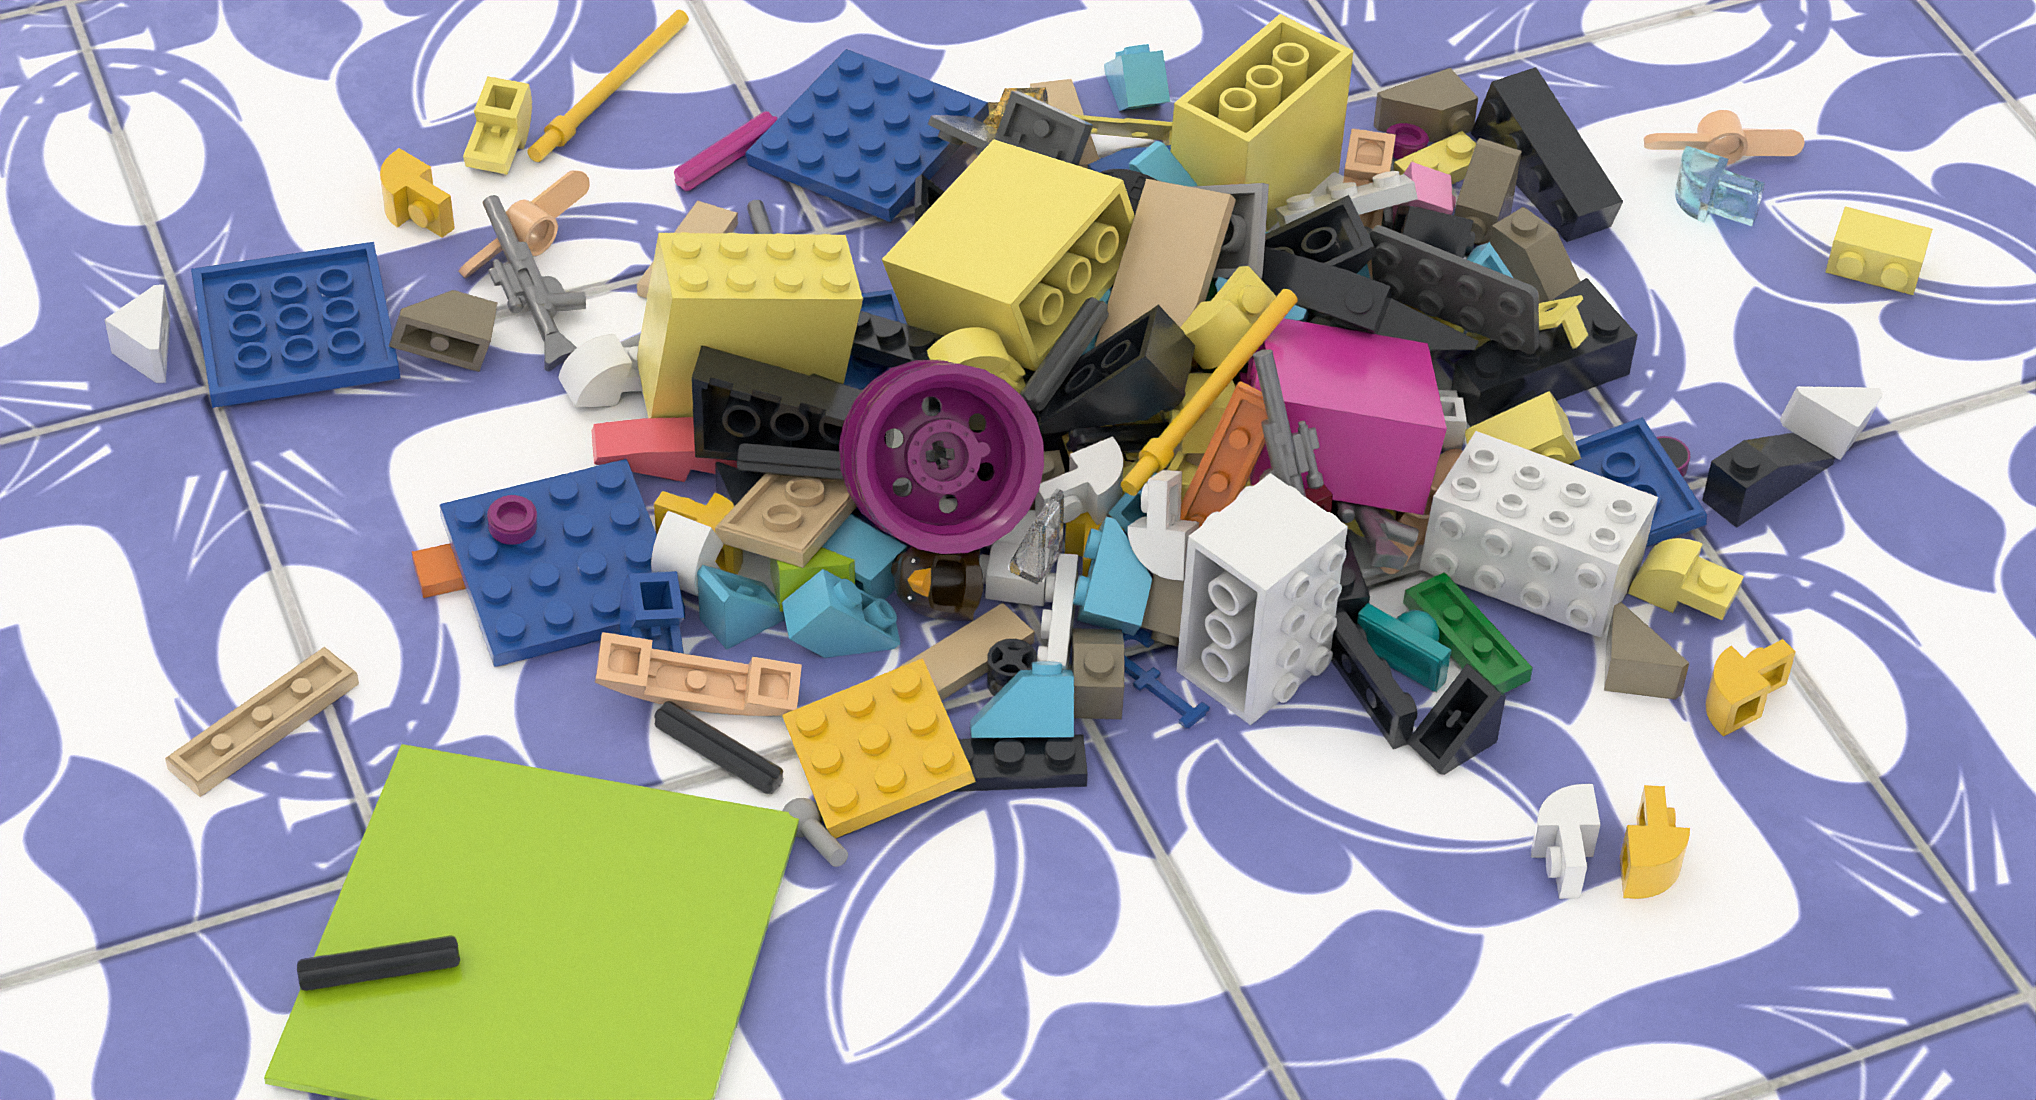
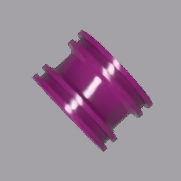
[839,359,1044,554]

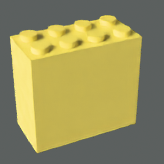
[1170,14,1354,232]
[881,140,1135,371]
[637,232,863,418]

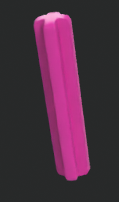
[674,111,777,191]

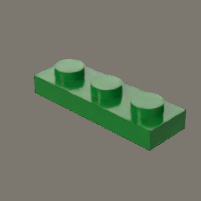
[1403,572,1533,694]

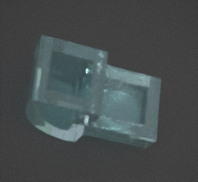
[1675,146,1765,226]

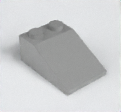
[1191,183,1269,283]

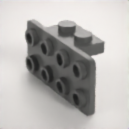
[928,91,1093,166]
[1370,225,1540,354]

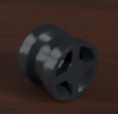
[987,638,1037,696]

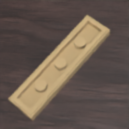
[165,646,359,797]

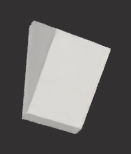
[104,285,170,383]
[1780,387,1883,460]

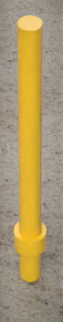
[527,9,689,162]
[1121,289,1298,496]

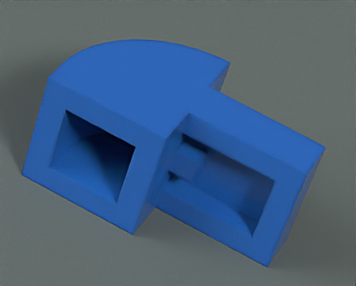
[620,571,684,654]

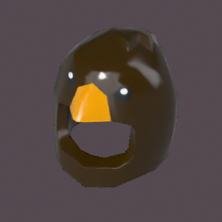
[891,546,983,621]

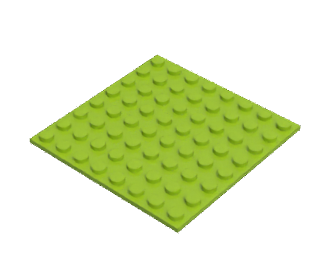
[264,744,799,1100]

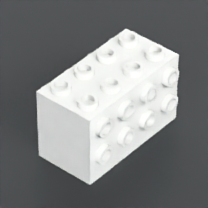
[1419,431,1658,638]
[1176,473,1348,725]

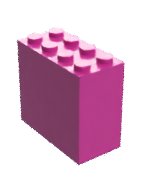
[1236,318,1447,515]

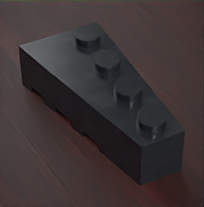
[1471,67,1623,242]
[1451,278,1638,427]
[692,346,894,461]

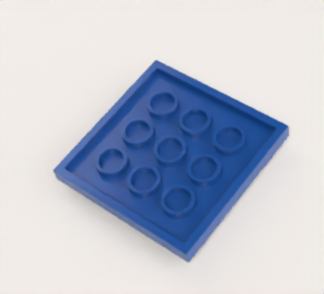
[745,49,989,222]
[191,241,401,408]
[439,459,685,667]

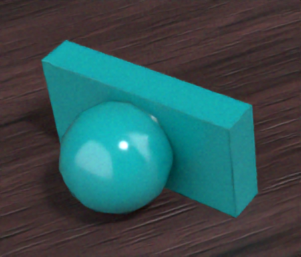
[1357,603,1451,693]

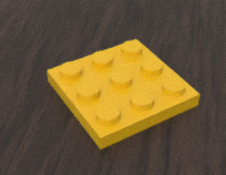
[782,658,976,839]

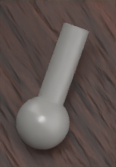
[782,798,848,867]

